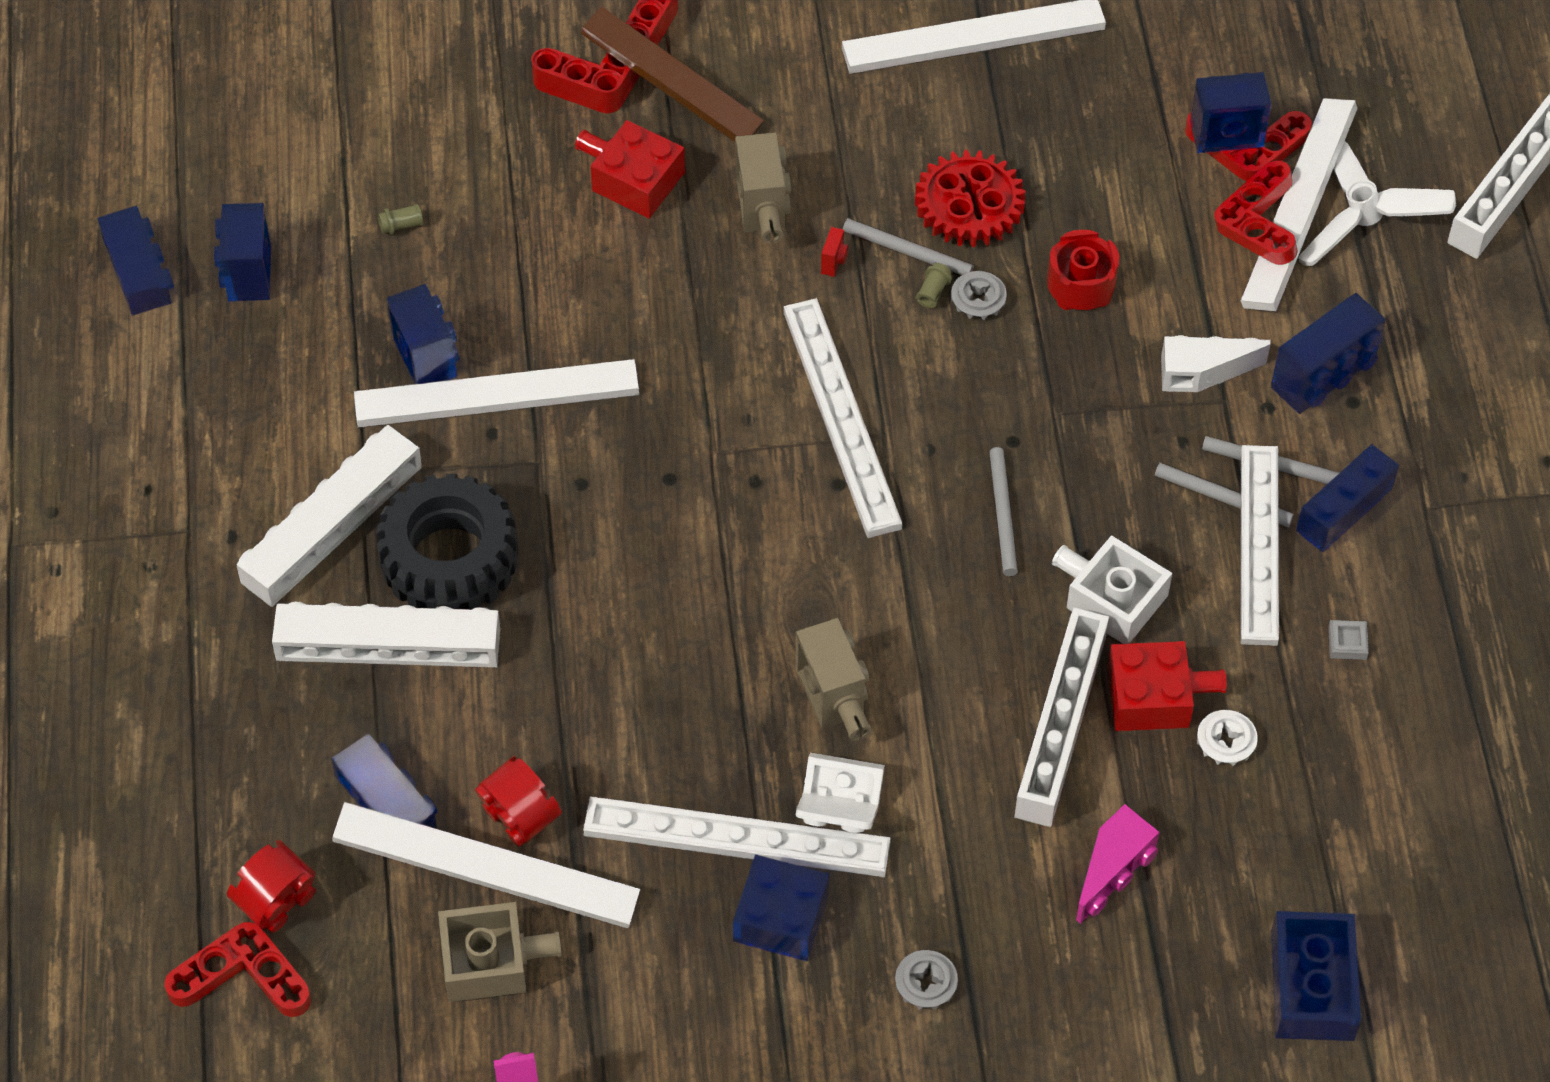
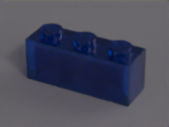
[97,205,174,316]
[1296,444,1399,552]
[331,734,438,829]

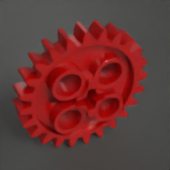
[915,150,1026,247]

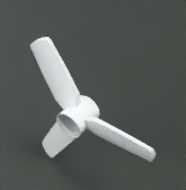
[1298,141,1456,266]

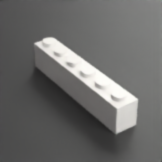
[1447,94,1550,259]
[236,425,422,607]
[272,602,500,667]
[1014,607,1109,827]

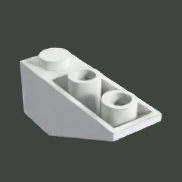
[1161,335,1270,392]

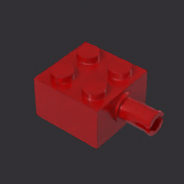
[575,120,685,219]
[1107,641,1227,731]

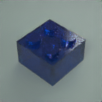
[1190,72,1272,153]
[214,203,272,302]
[386,284,460,384]
[733,854,830,961]

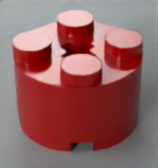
[1047,229,1119,310]
[474,755,562,847]
[227,840,316,933]

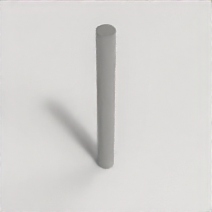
[843,218,974,275]
[1202,436,1344,488]
[990,447,1018,576]
[1155,463,1294,527]

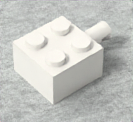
[1052,535,1172,644]

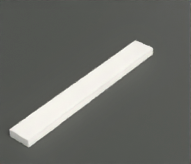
[842,0,1106,74]
[1241,98,1357,311]
[784,298,902,538]
[354,359,639,427]
[583,797,890,877]
[332,802,640,929]

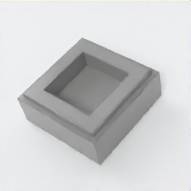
[1328,620,1369,660]

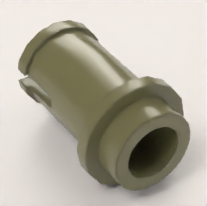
[378,204,423,235]
[915,263,952,308]

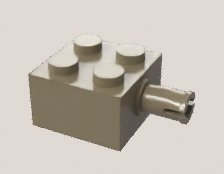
[735,133,791,243]
[795,618,872,741]
[438,902,562,1002]

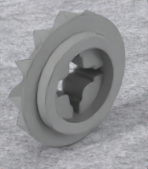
[951,271,1007,320]
[895,950,958,1010]

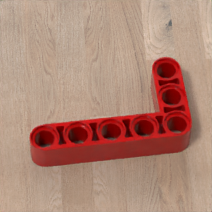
[531,0,679,114]

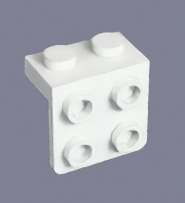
[796,753,885,833]

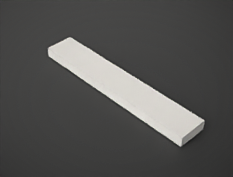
[1241,445,1279,646]

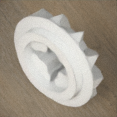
[1197,710,1257,766]

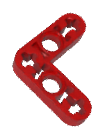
[1185,109,1312,181]
[1214,161,1298,265]
[165,922,311,1017]

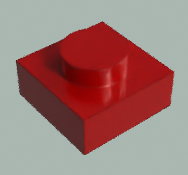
[821,227,849,277]

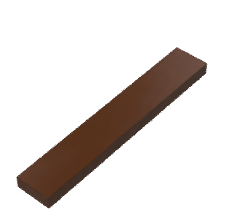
[581,6,764,142]

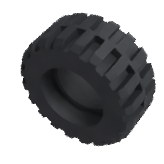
[376,473,519,610]

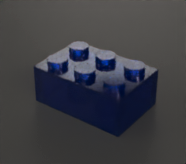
[1270,293,1386,414]
[1271,911,1361,1041]

